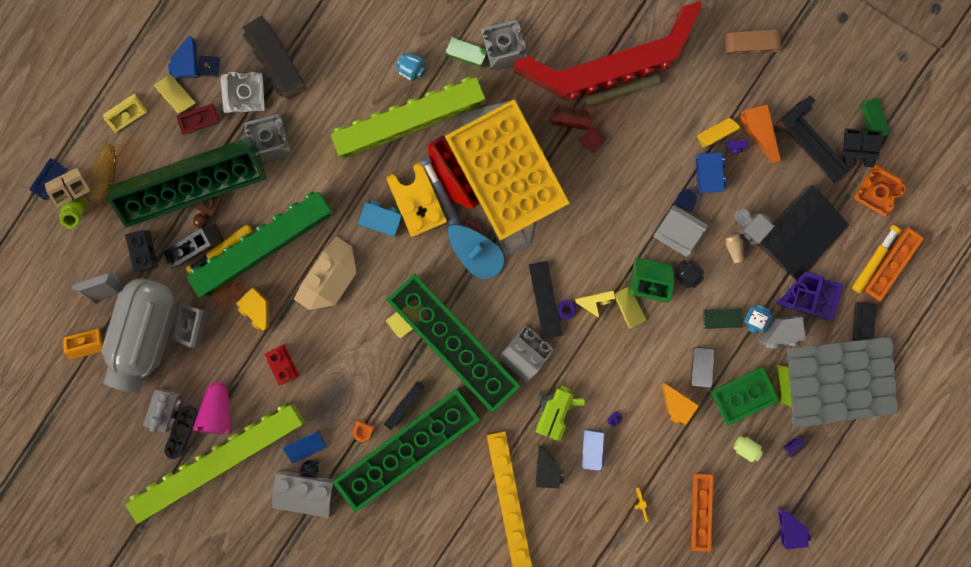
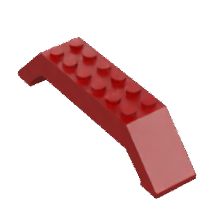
[513,1,702,101]

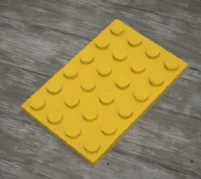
[445,100,570,240]

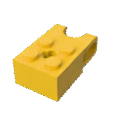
[386,162,448,238]

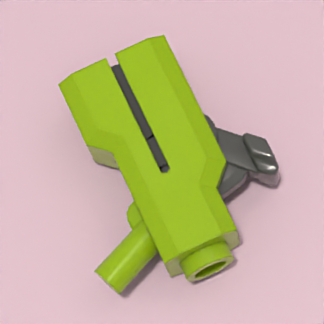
[535,385,585,441]

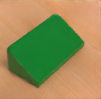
[860,98,890,137]

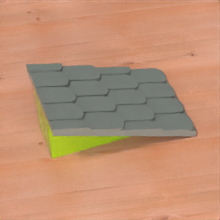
[777,337,898,428]

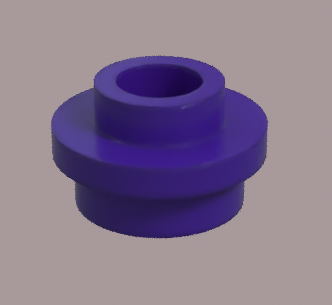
[557,300,576,319]

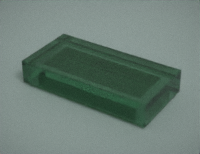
[703,308,743,329]

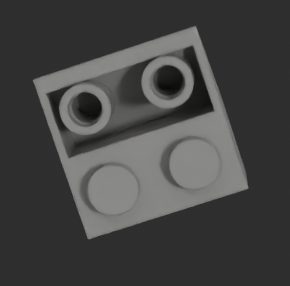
[758,316,806,349]
[498,325,554,383]

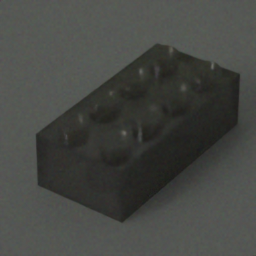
[242,15,308,100]

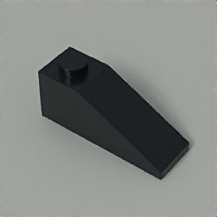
[163,224,225,269]

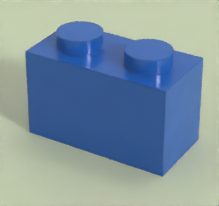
[695,152,727,194]

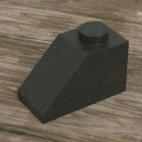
[536,446,564,489]

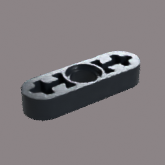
[383,381,425,430]
[164,405,198,459]

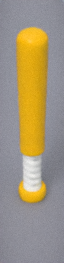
[852,225,902,294]

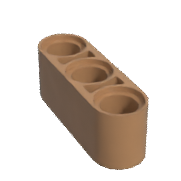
[725,30,781,55]

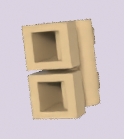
[45,168,90,208]

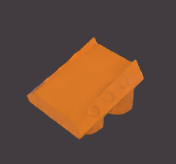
[854,164,907,217]

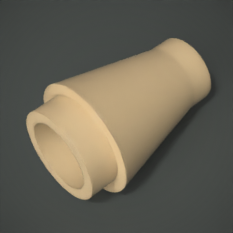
[724,233,745,263]

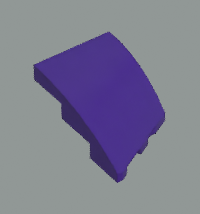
[777,272,844,322]

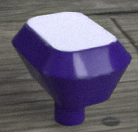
[607,412,623,427]

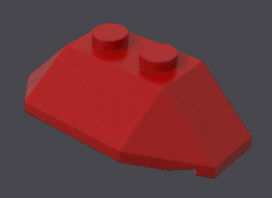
[427,136,480,209]

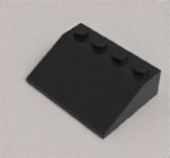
[756,185,849,281]

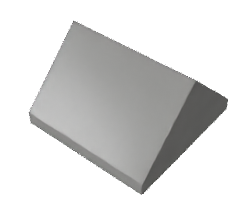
[171,303,209,348]

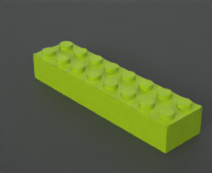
[330,76,485,160]

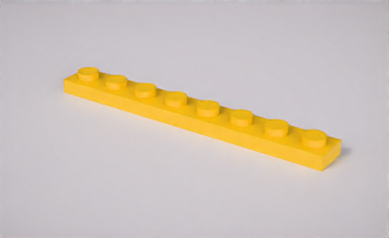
[487,431,532,567]

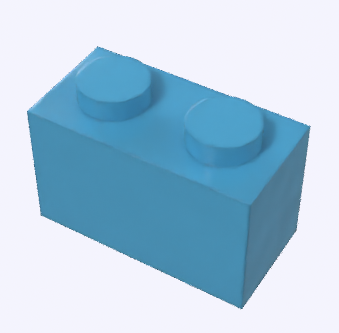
[358,200,403,237]

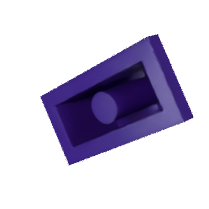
[778,507,811,549]

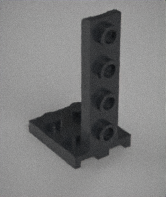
[773,95,849,183]

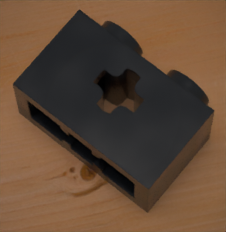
[125,230,159,272]

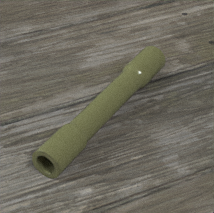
[584,73,661,107]

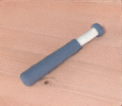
[420,157,462,225]

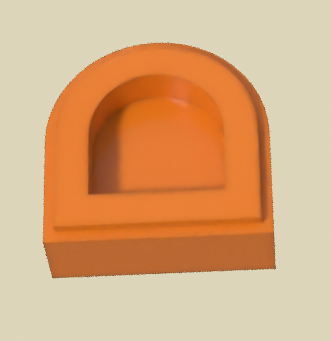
[353,420,375,442]

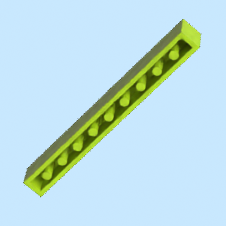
[125,403,305,524]

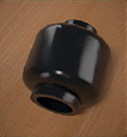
[676,260,704,288]

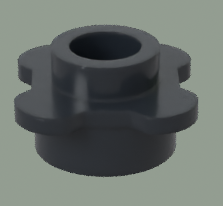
[300,460,319,477]

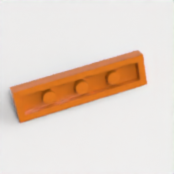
[864,228,924,302]
[691,473,713,552]

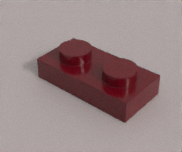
[176,104,220,135]

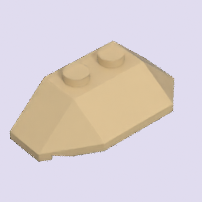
[294,236,357,310]

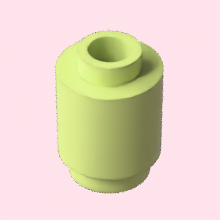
[733,435,763,462]

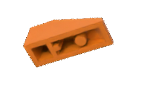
[740,105,781,163]

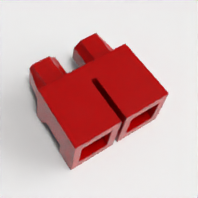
[264,344,300,385]

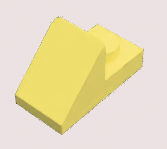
[574,291,615,318]

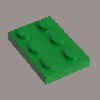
[710,366,779,426]

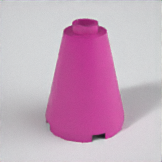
[193,382,232,435]

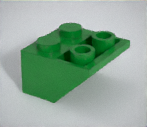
[628,257,674,303]

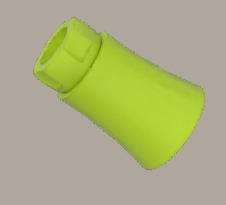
[59,193,88,229]

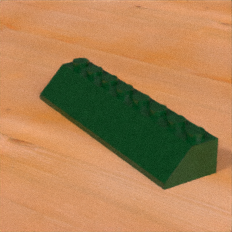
[106,136,266,228]

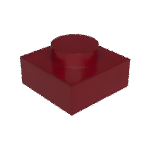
[579,126,606,154]

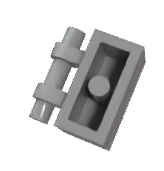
[734,209,774,245]
[143,388,182,433]

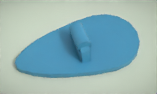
[447,225,504,279]

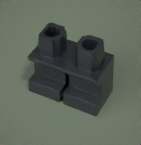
[843,128,883,168]

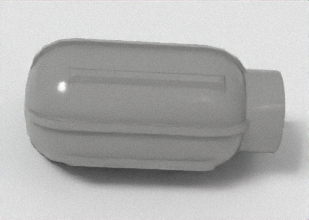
[101,278,176,393]

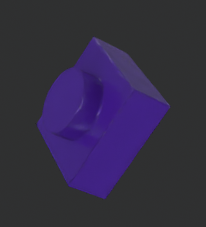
[725,140,748,153]

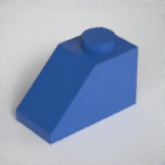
[168,36,199,80]

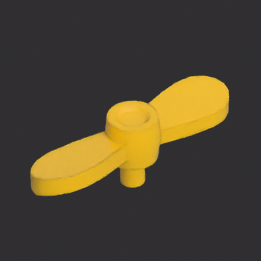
[634,487,650,523]

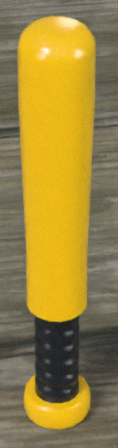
[186,225,253,275]

